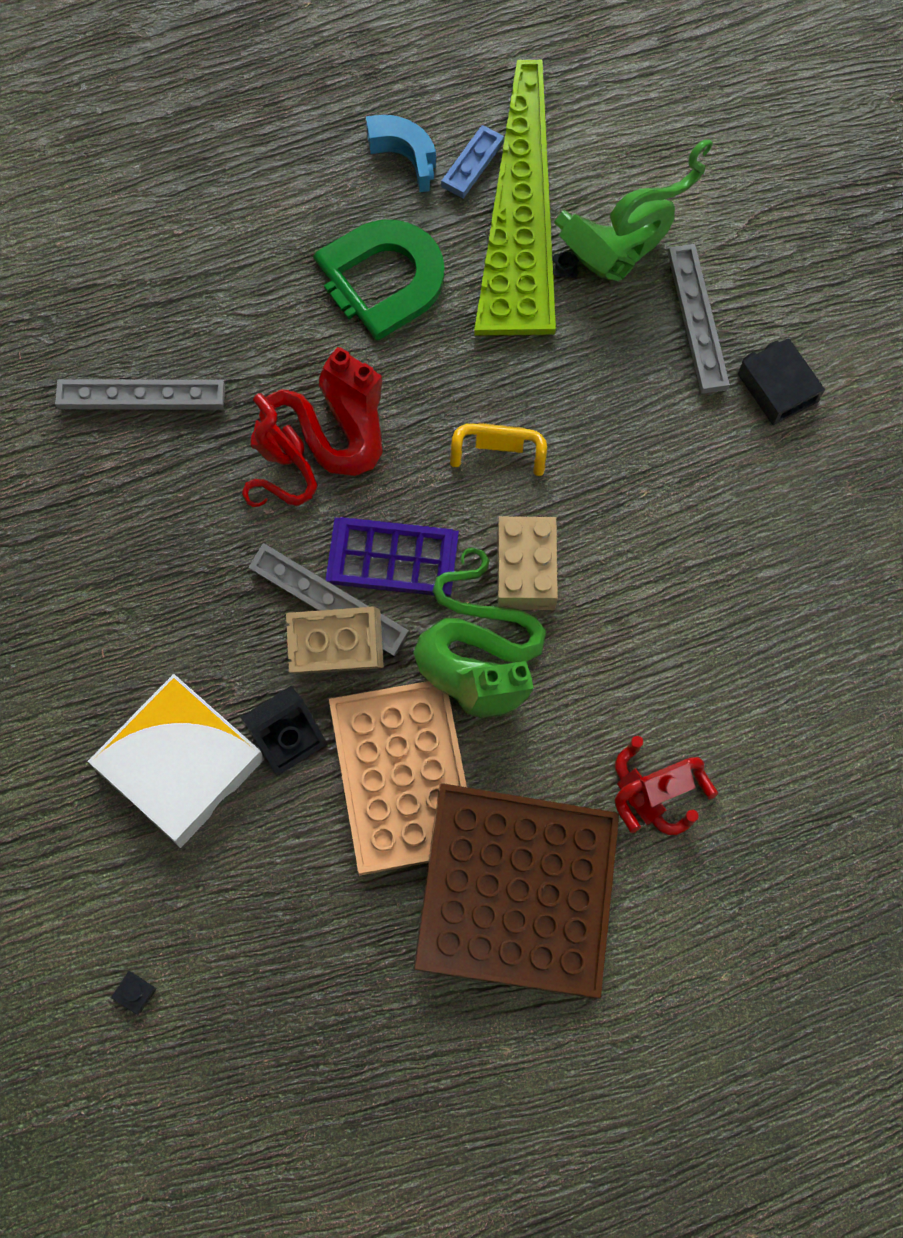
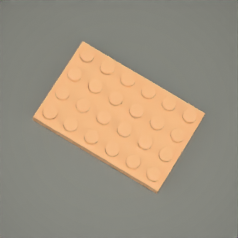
[329,681,467,876]

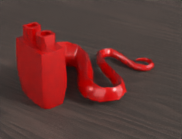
[242,347,383,507]

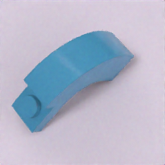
[366,115,436,192]

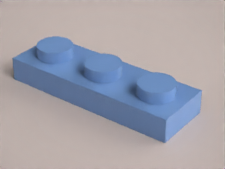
[441,125,504,199]

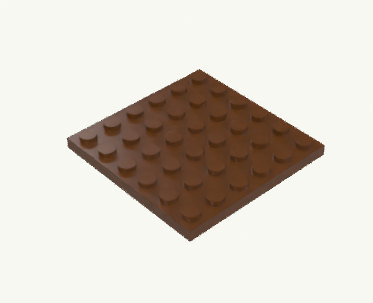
[413,783,619,999]

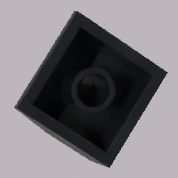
[240,686,328,776]

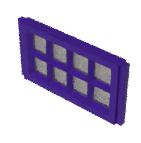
[326,517,459,596]

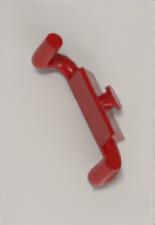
[251,393,305,465]
[615,736,699,835]
[615,757,718,833]

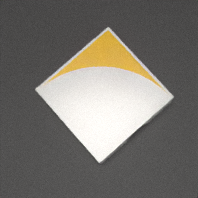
[88,674,264,848]

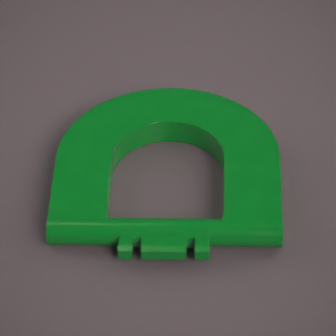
[313,220,444,340]

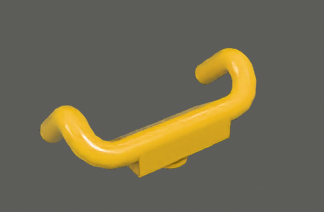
[450,423,547,476]

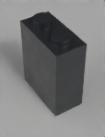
[738,338,825,426]

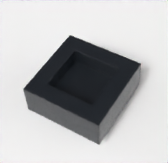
[111,971,157,1016]

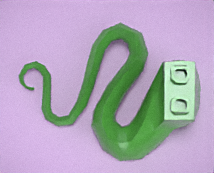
[554,139,713,281]
[413,547,546,718]

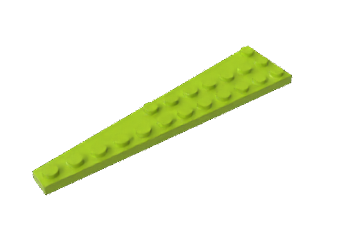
[474,60,556,336]

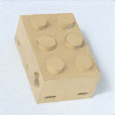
[497,516,558,610]
[286,606,384,674]

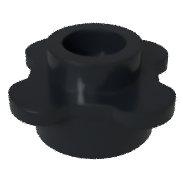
[553,251,579,278]

